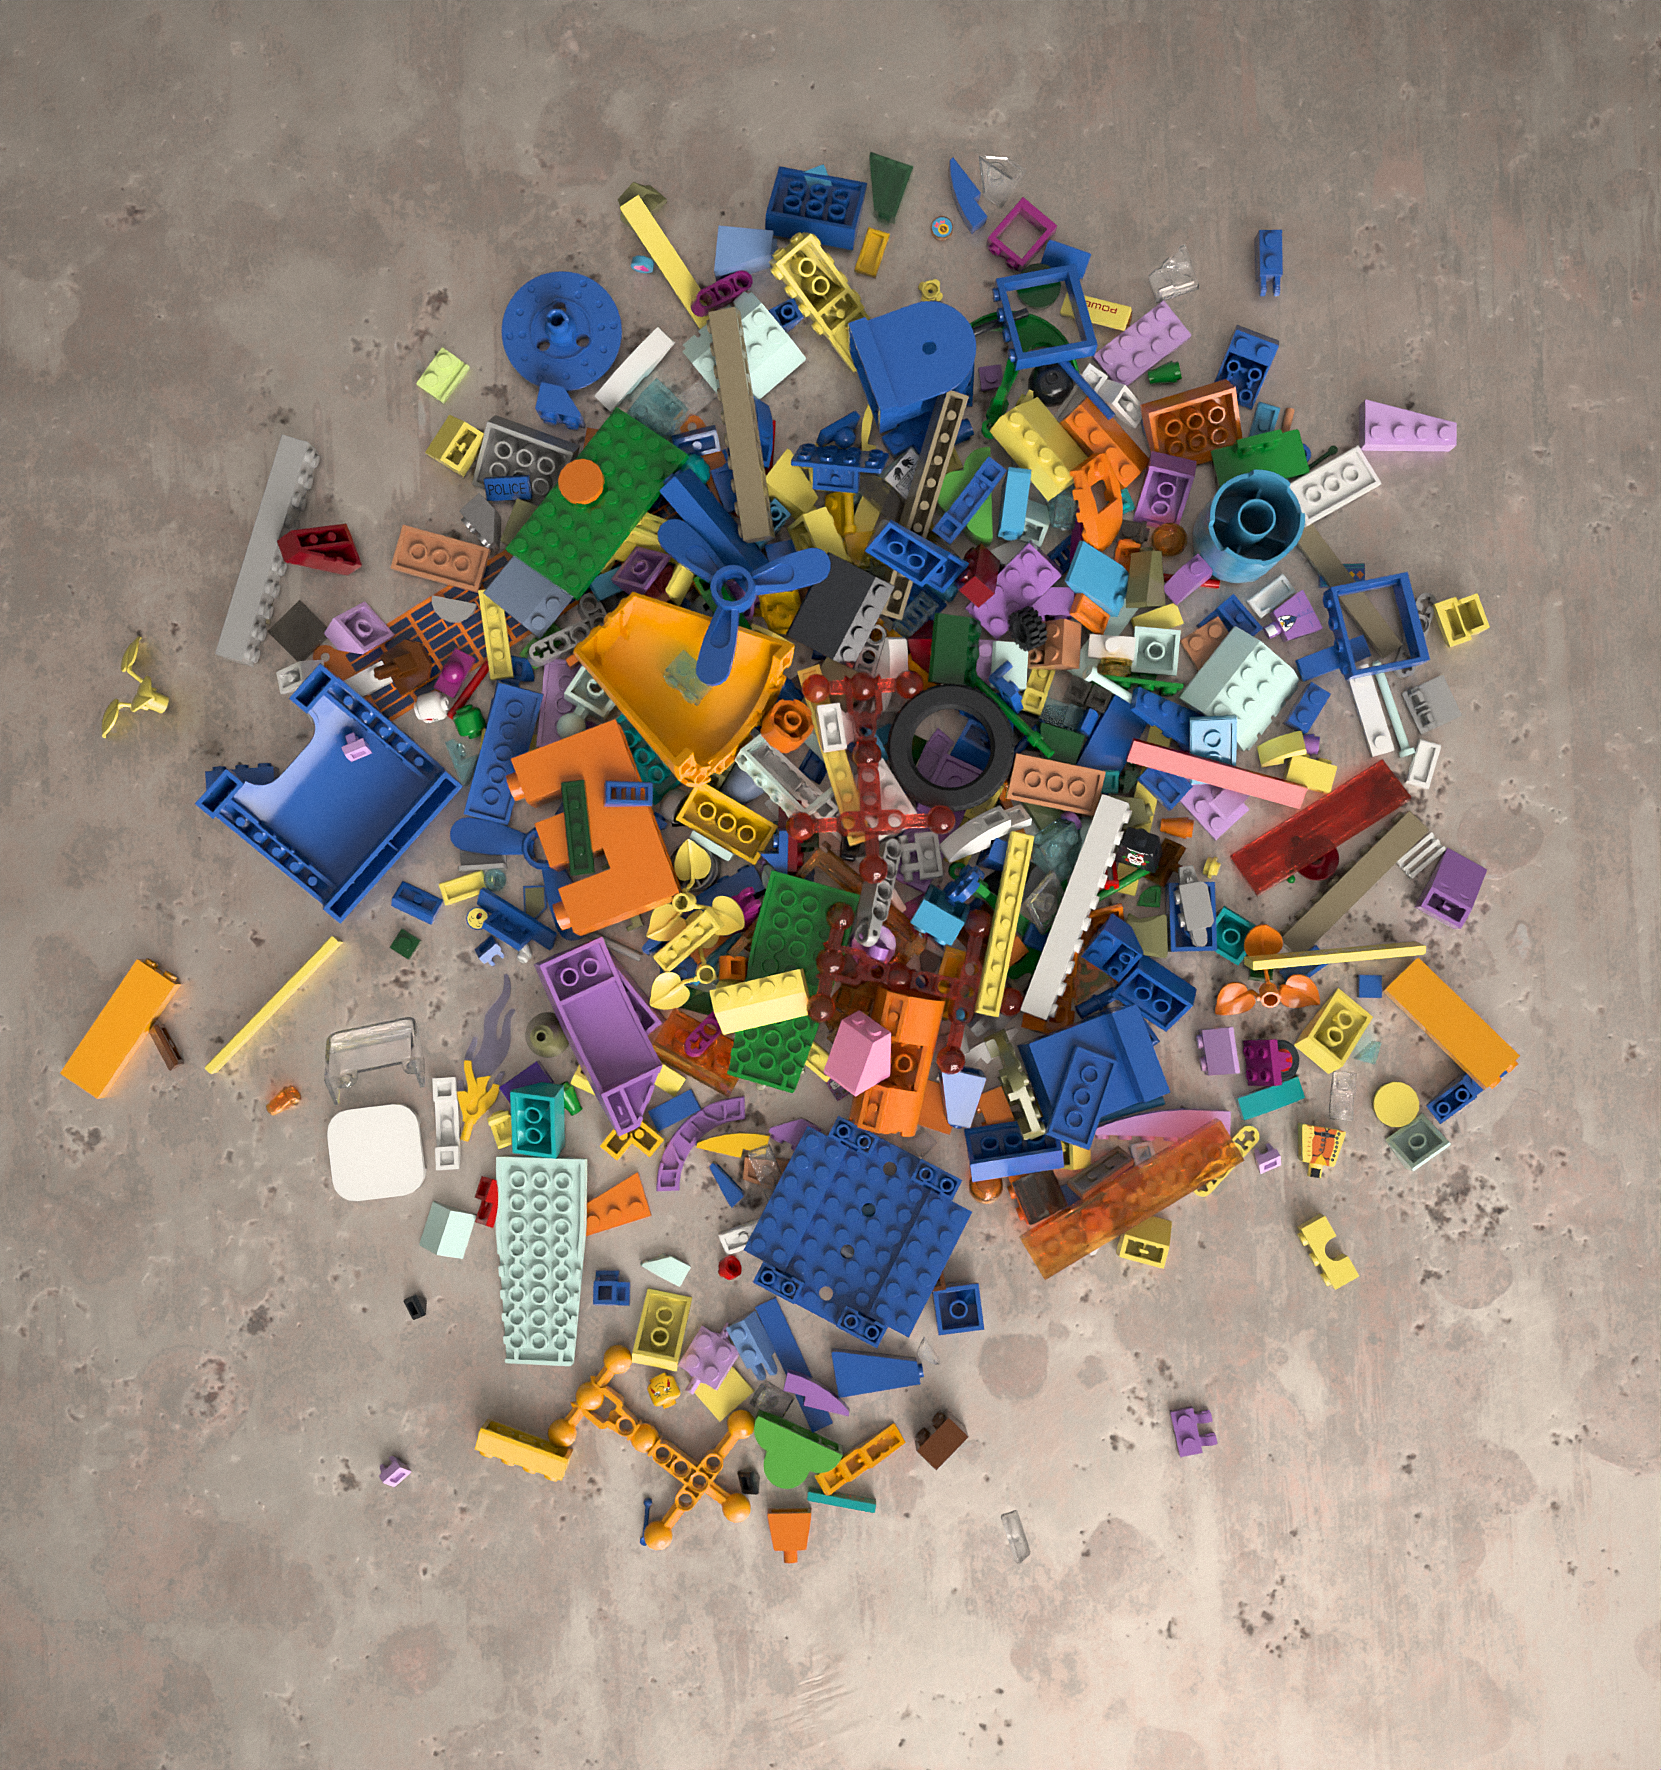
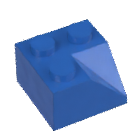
[932,1283,985,1335]

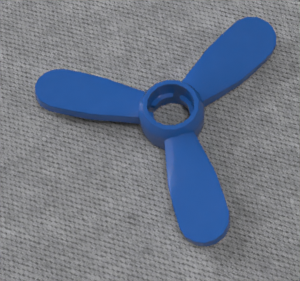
[658,519,831,686]
[450,801,587,941]

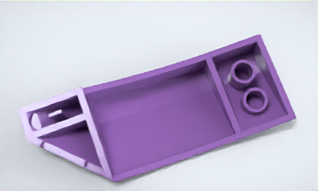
[534,937,663,1136]

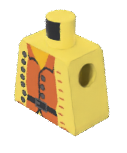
[1298,1123,1346,1178]

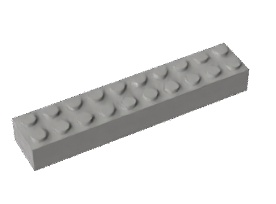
[215,434,320,667]

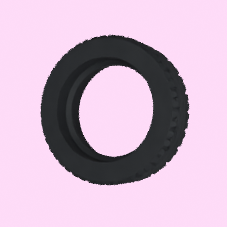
[887,684,1014,812]

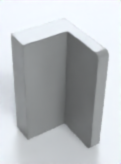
[458,850,508,872]

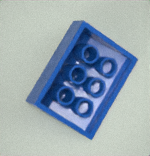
[765,166,867,250]

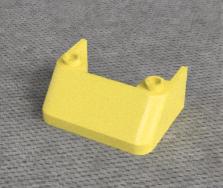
[599,513,696,606]

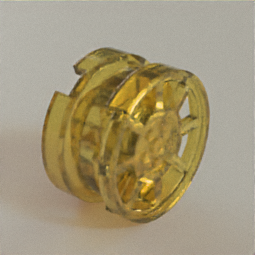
[1099,657,1133,678]

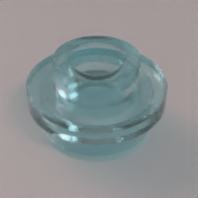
[484,869,506,892]

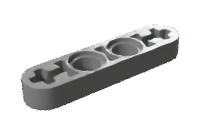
[1393,592,1437,678]

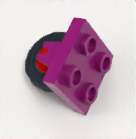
[1243,1039,1300,1086]

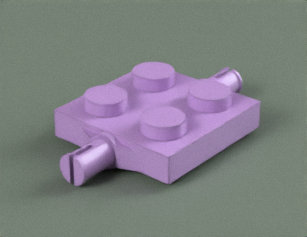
[678,1322,739,1394]

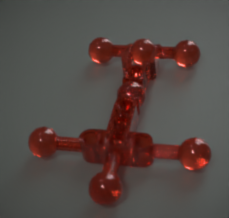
[786,670,956,884]
[806,901,1023,1075]

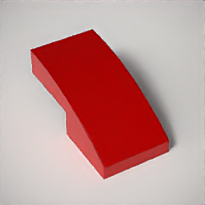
[474,1176,498,1228]

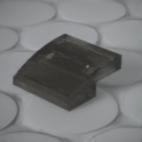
[1012,1170,1068,1225]

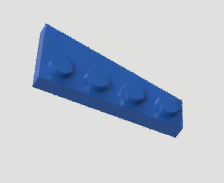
[1130,687,1205,751]

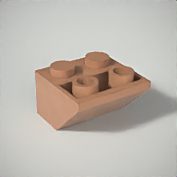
[1027,619,1081,671]

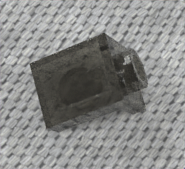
[1113,519,1150,545]

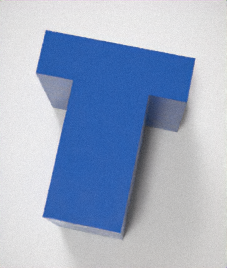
[1017,1004,1171,1125]

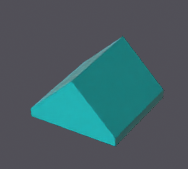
[1215,906,1257,966]

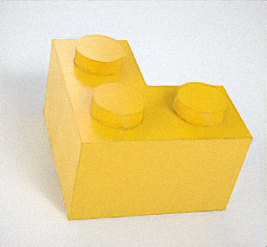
[600,1119,666,1161]

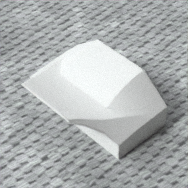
[816,703,854,753]

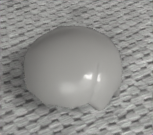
[660,788,689,823]

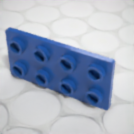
[791,443,889,493]

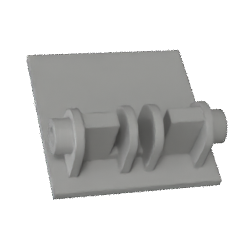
[1402,675,1462,735]

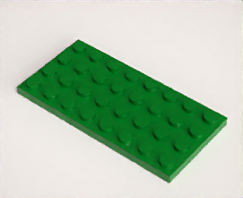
[505,407,689,601]

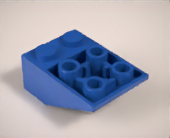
[1214,325,1279,409]

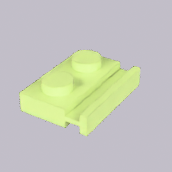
[416,347,470,404]

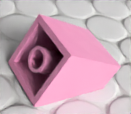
[824,1010,891,1096]

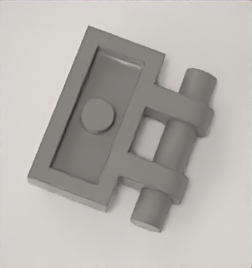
[898,831,943,882]

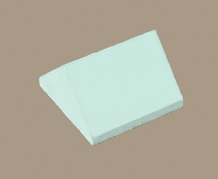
[1130,626,1181,676]
[990,641,1028,693]
[1385,1113,1451,1171]
[419,1201,477,1259]

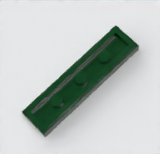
[561,780,595,876]

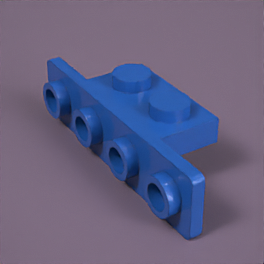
[477,887,557,951]

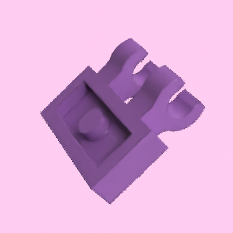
[1170,1406,1218,1457]

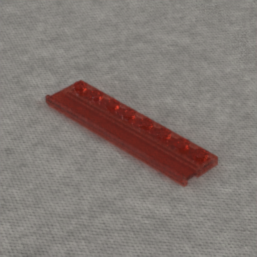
[1230,759,1411,897]

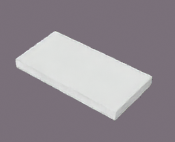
[1290,445,1382,527]

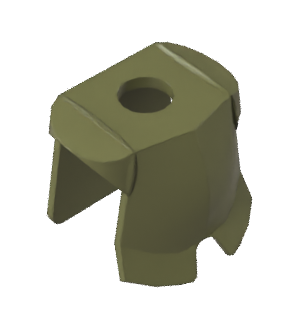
[1125,913,1168,958]

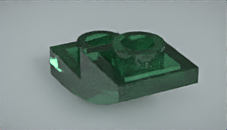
[1118,762,1143,795]

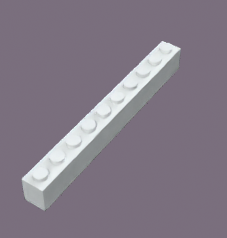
[1020,794,1132,1022]

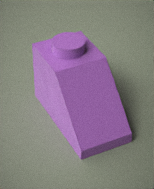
[1164,554,1213,606]

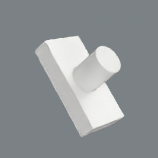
[1088,634,1136,661]

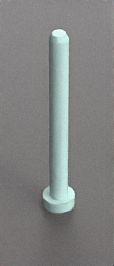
[1372,660,1416,758]
[1082,665,1132,704]

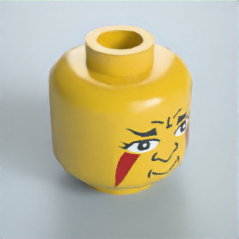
[647,1373,681,1409]

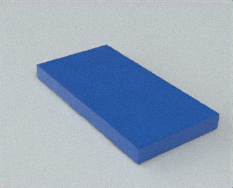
[1076,694,1148,795]
[1044,1045,1119,1150]

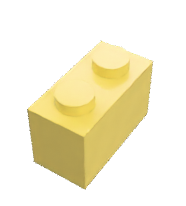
[1283,754,1337,794]

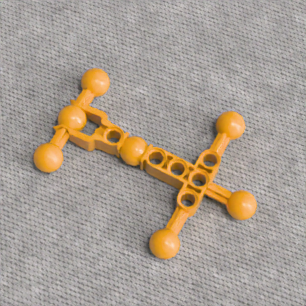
[548,1345,755,1550]

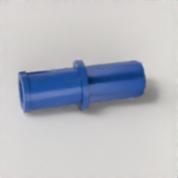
[1075,987,1116,1019]

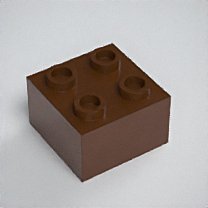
[915,1408,969,1471]

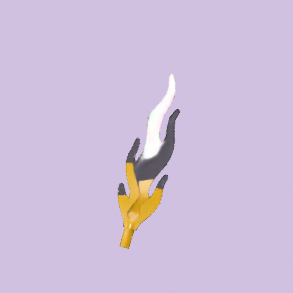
[457,974,515,1142]

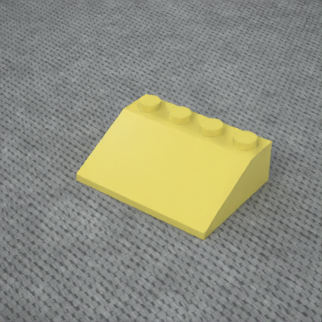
[990,397,1088,501]

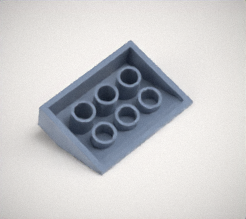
[483,556,573,639]

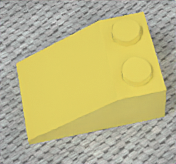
[1294,988,1373,1074]
[632,1288,692,1371]

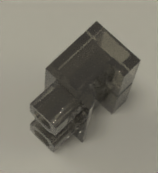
[1063,675,1113,715]

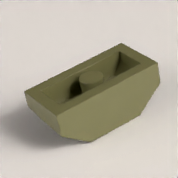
[618,182,667,233]

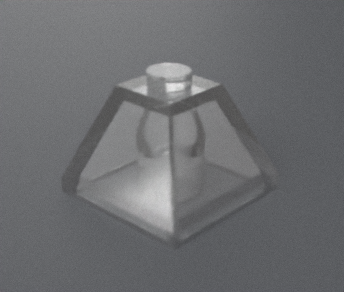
[1024,870,1065,935]

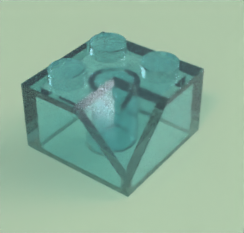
[1031,818,1083,885]

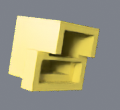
[1432,593,1490,648]

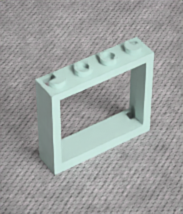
[734,729,859,825]

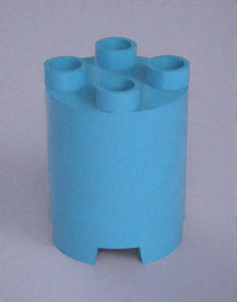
[1192,470,1305,583]

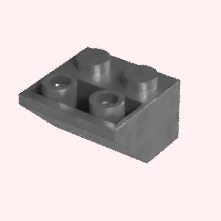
[459,493,501,552]

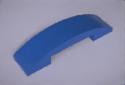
[932,456,1007,545]

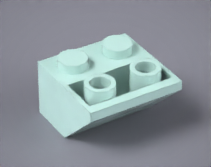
[996,499,1054,548]

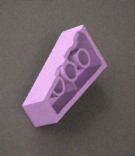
[1359,399,1457,452]

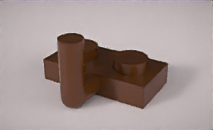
[1143,837,1186,888]

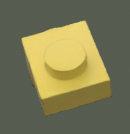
[487,1110,512,1149]

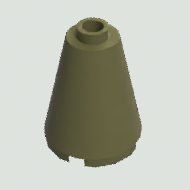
[525,1012,569,1058]

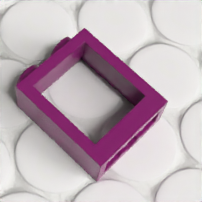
[986,197,1057,273]

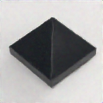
[403,1294,427,1320]
[737,1471,760,1495]

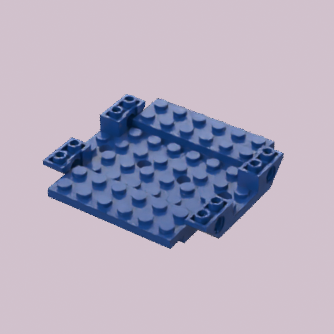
[744,1116,972,1348]

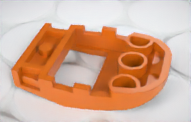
[1069,452,1123,552]

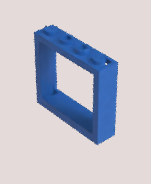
[991,264,1098,371]
[1323,572,1430,681]

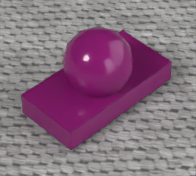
[433,648,476,699]

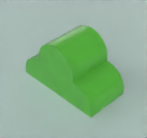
[935,447,993,547]
[754,1407,843,1489]

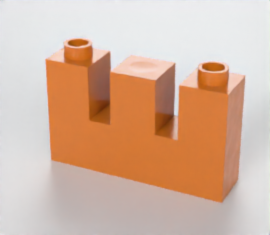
[506,719,683,936]

